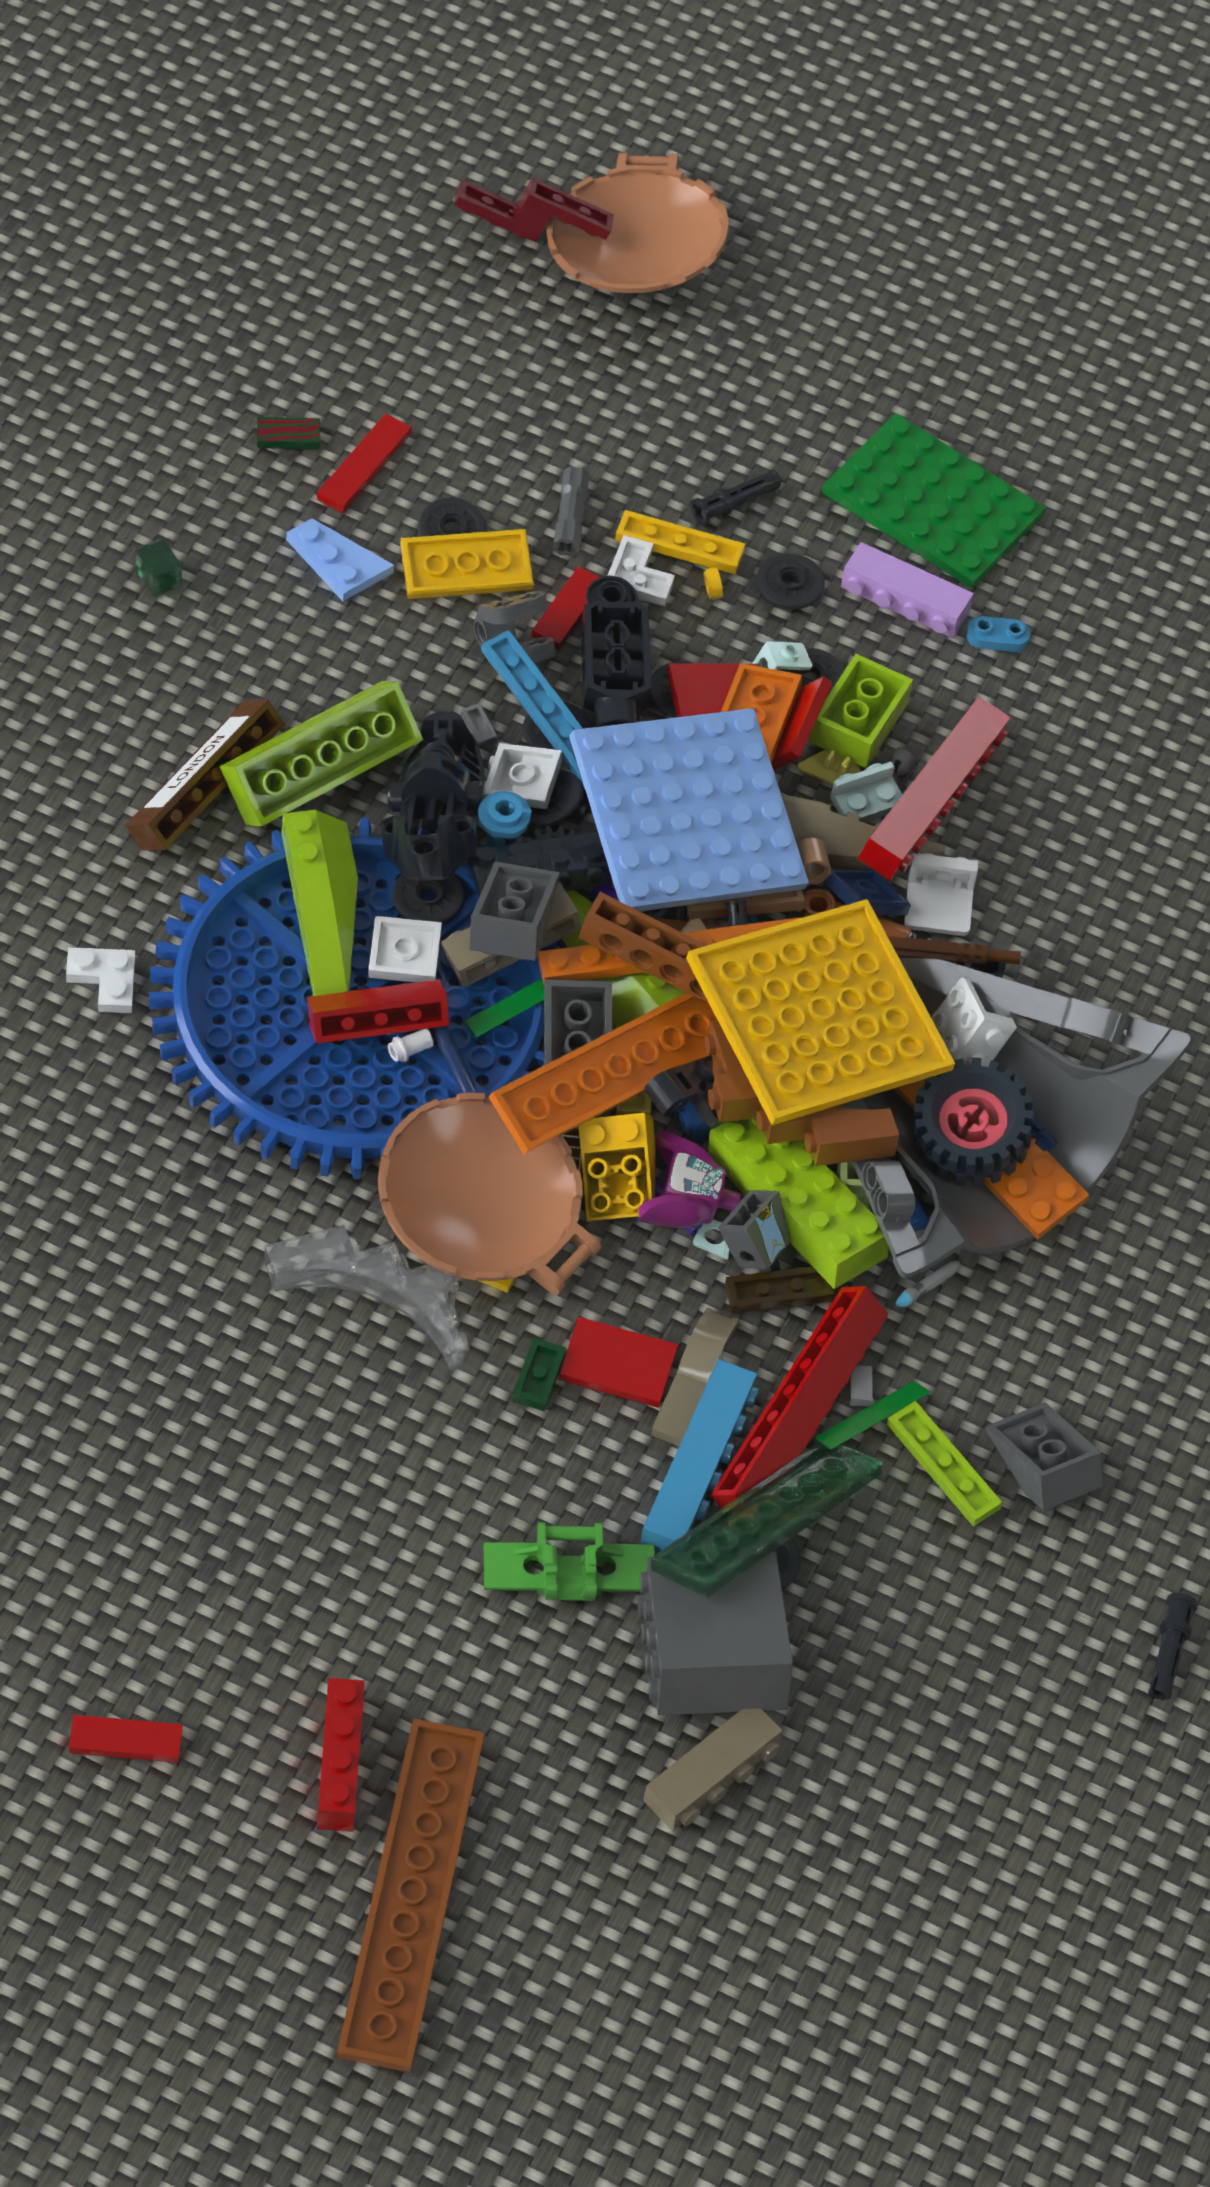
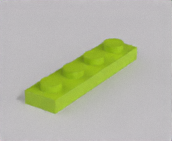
[887,1401,1002,1526]

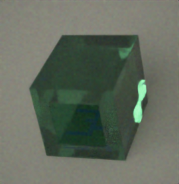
[136,539,182,597]

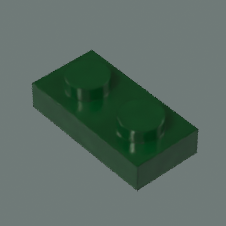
[512,1337,567,1412]

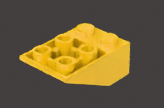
[579,1113,656,1222]

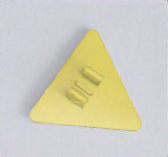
[797,750,861,785]

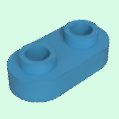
[966,616,1030,652]

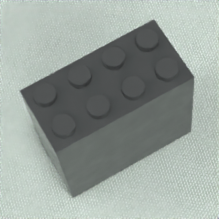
[638,1552,793,1715]

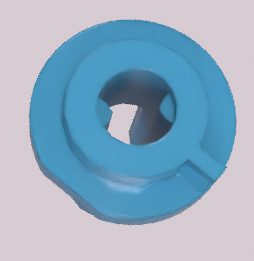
[478,791,531,847]

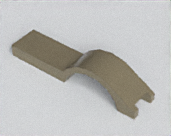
[651,1307,739,1446]

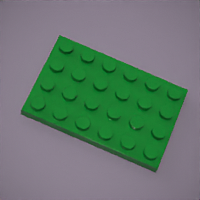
[822,413,1046,589]

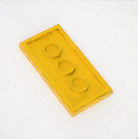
[400,529,534,599]

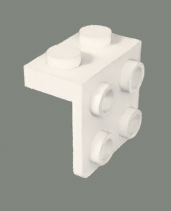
[904,853,978,936]
[931,977,1017,1067]

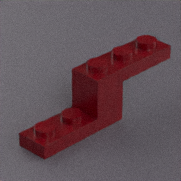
[454,177,614,242]

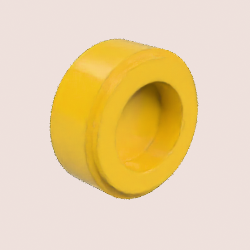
[704,567,723,600]

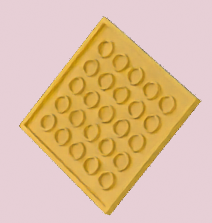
[686,899,955,1125]

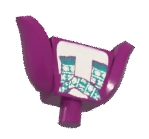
[638,1130,741,1228]

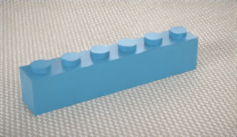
[640,1359,760,1556]

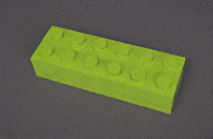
[219,681,423,827]
[708,1118,889,1289]

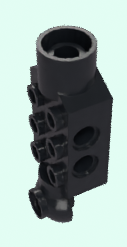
[580,575,652,727]

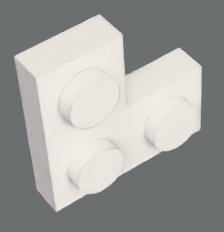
[608,535,675,606]
[66,947,135,1013]

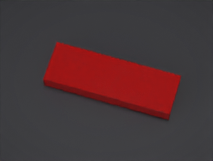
[531,567,599,650]
[69,1715,183,1763]

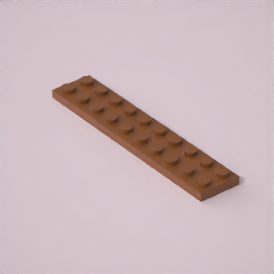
[337,1718,485,2073]

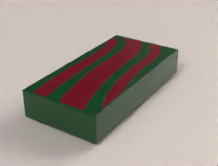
[257,417,320,449]

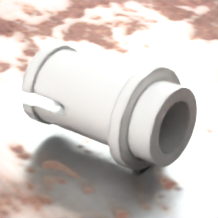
[388,1029,433,1062]

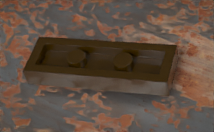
[725,1267,834,1313]

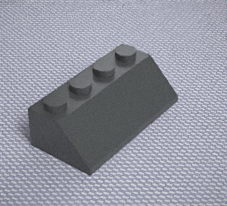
[544,979,612,1118]

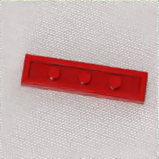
[317,413,412,513]

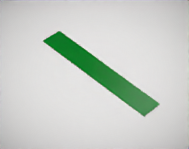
[465,978,544,1037]
[814,1381,931,1450]

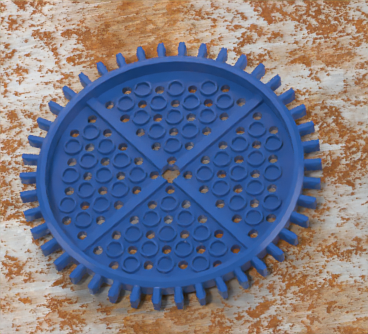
[149,817,558,1179]

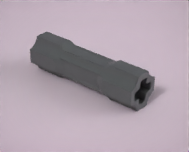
[553,466,590,557]

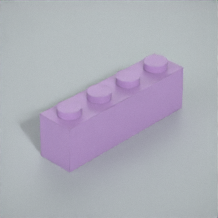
[841,542,974,638]

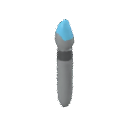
[896,1261,961,1307]

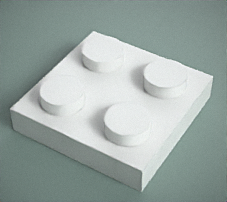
[368,916,442,982]

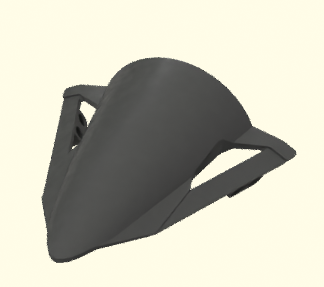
[838,958,1192,1278]

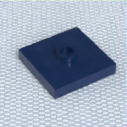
[823,870,911,915]

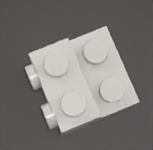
[485,743,563,809]

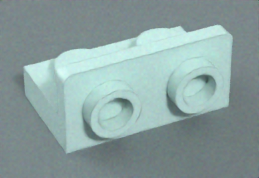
[830,762,902,823]

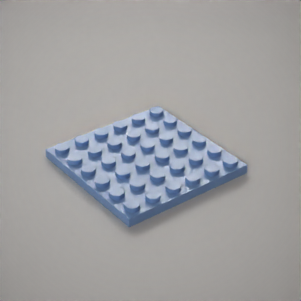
[569,708,809,911]

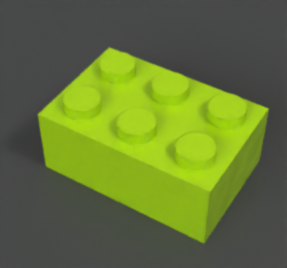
[809,654,913,769]

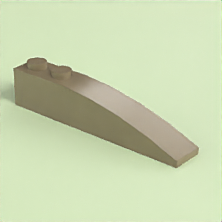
[781,794,946,876]

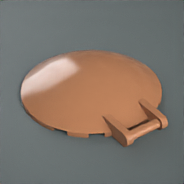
[547,152,729,293]
[378,1093,601,1295]

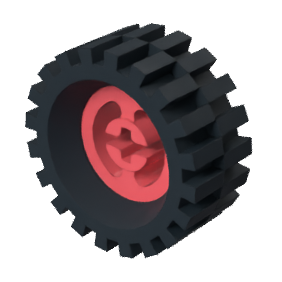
[913,1057,1034,1187]

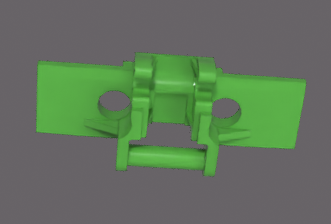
[483,1522,655,1601]

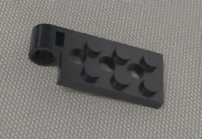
[644,1055,723,1127]

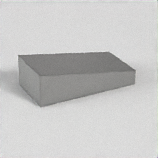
[460,703,497,745]
[850,1365,873,1407]

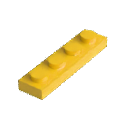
[615,510,745,575]

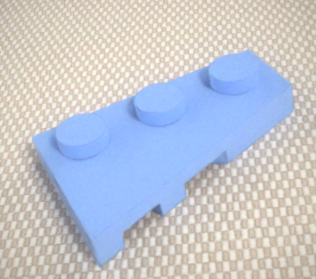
[286,518,394,601]

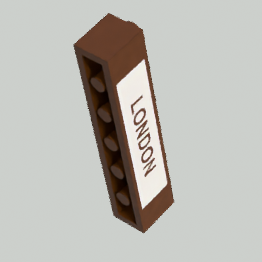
[125,699,285,850]

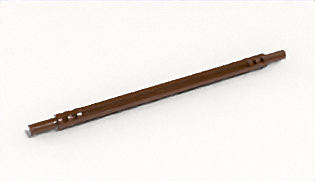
[657,918,1021,965]

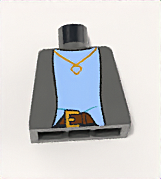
[718,1190,790,1273]

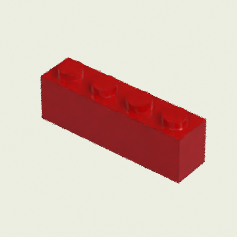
[307,979,449,1044]
[317,1678,365,1832]

